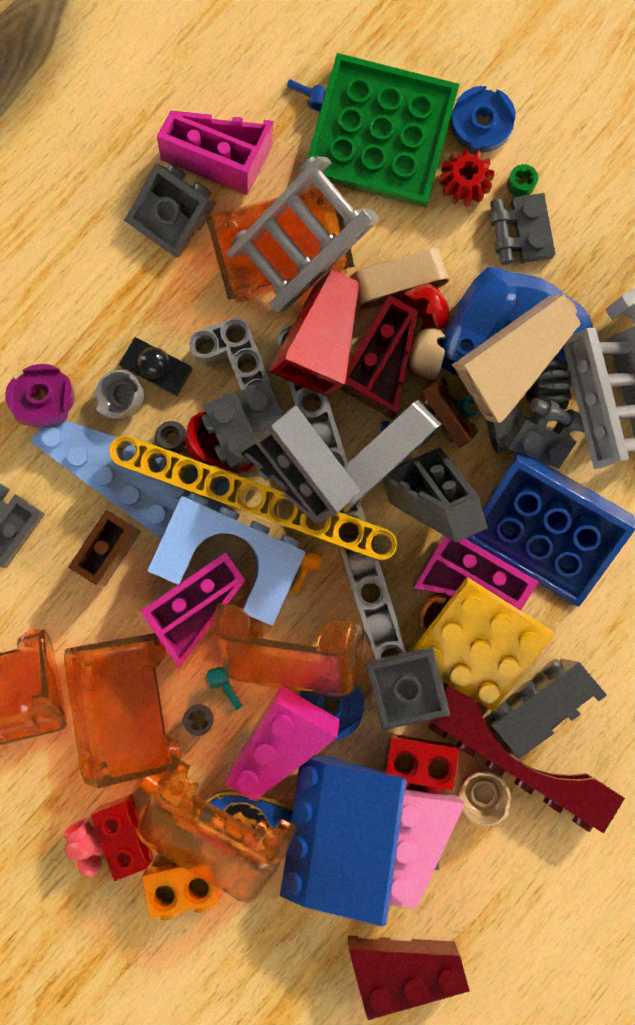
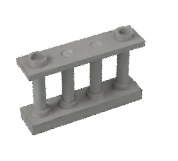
[226,156,380,313]
[563,326,635,469]

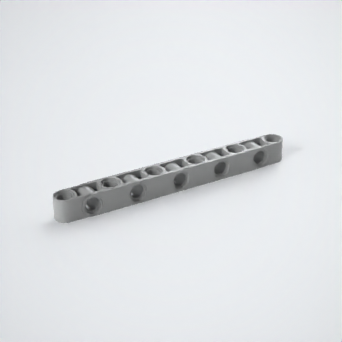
[277,325,405,659]

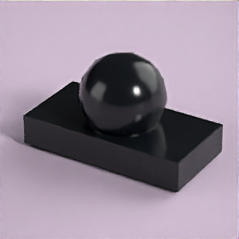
[119,337,193,397]

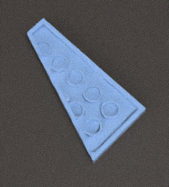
[30,421,230,539]

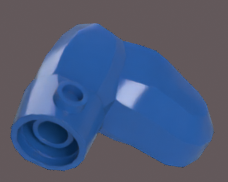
[438,267,593,376]

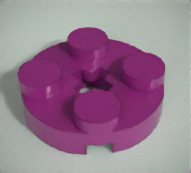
[5,364,75,427]

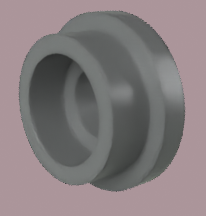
[155,421,187,453]

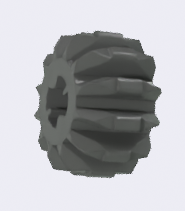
[526,359,572,410]

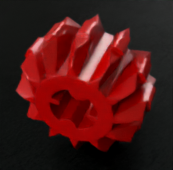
[439,147,495,207]

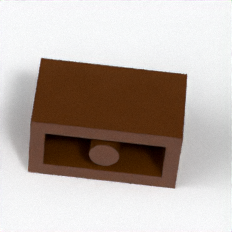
[68,510,141,587]

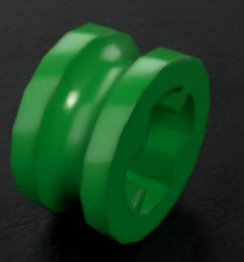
[507,164,539,197]

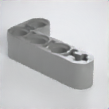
[189,318,273,391]
[342,399,442,513]

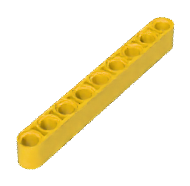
[109,436,397,561]

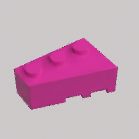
[157,111,274,195]
[413,535,538,611]
[141,552,247,668]
[225,685,340,801]

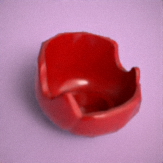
[401,284,450,330]

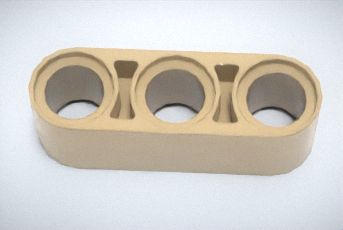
[350,248,449,309]

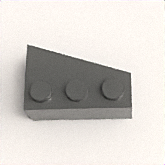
[233,405,360,524]
[382,447,488,542]
[487,658,607,759]

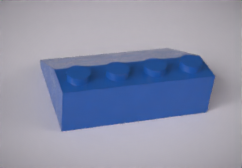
[465,452,635,607]
[280,756,407,926]

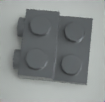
[124,163,216,258]
[201,380,283,470]

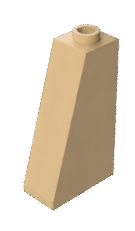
[453,294,581,423]

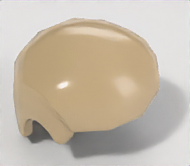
[408,327,445,382]
[459,771,511,827]

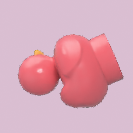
[63,818,104,877]

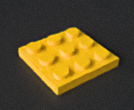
[411,577,554,711]

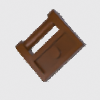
[422,376,479,449]

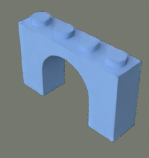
[147,493,306,626]

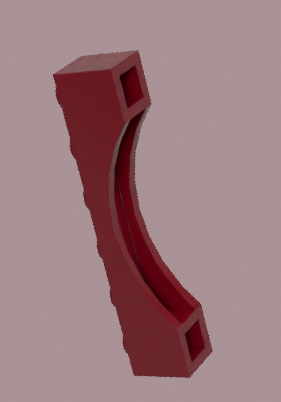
[428,682,625,834]

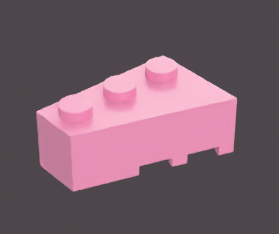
[389,789,465,908]

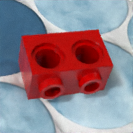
[383,733,459,794]
[91,794,154,882]

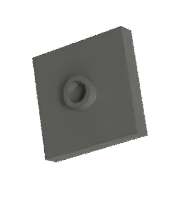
[366,646,450,730]

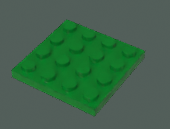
[306,53,460,207]

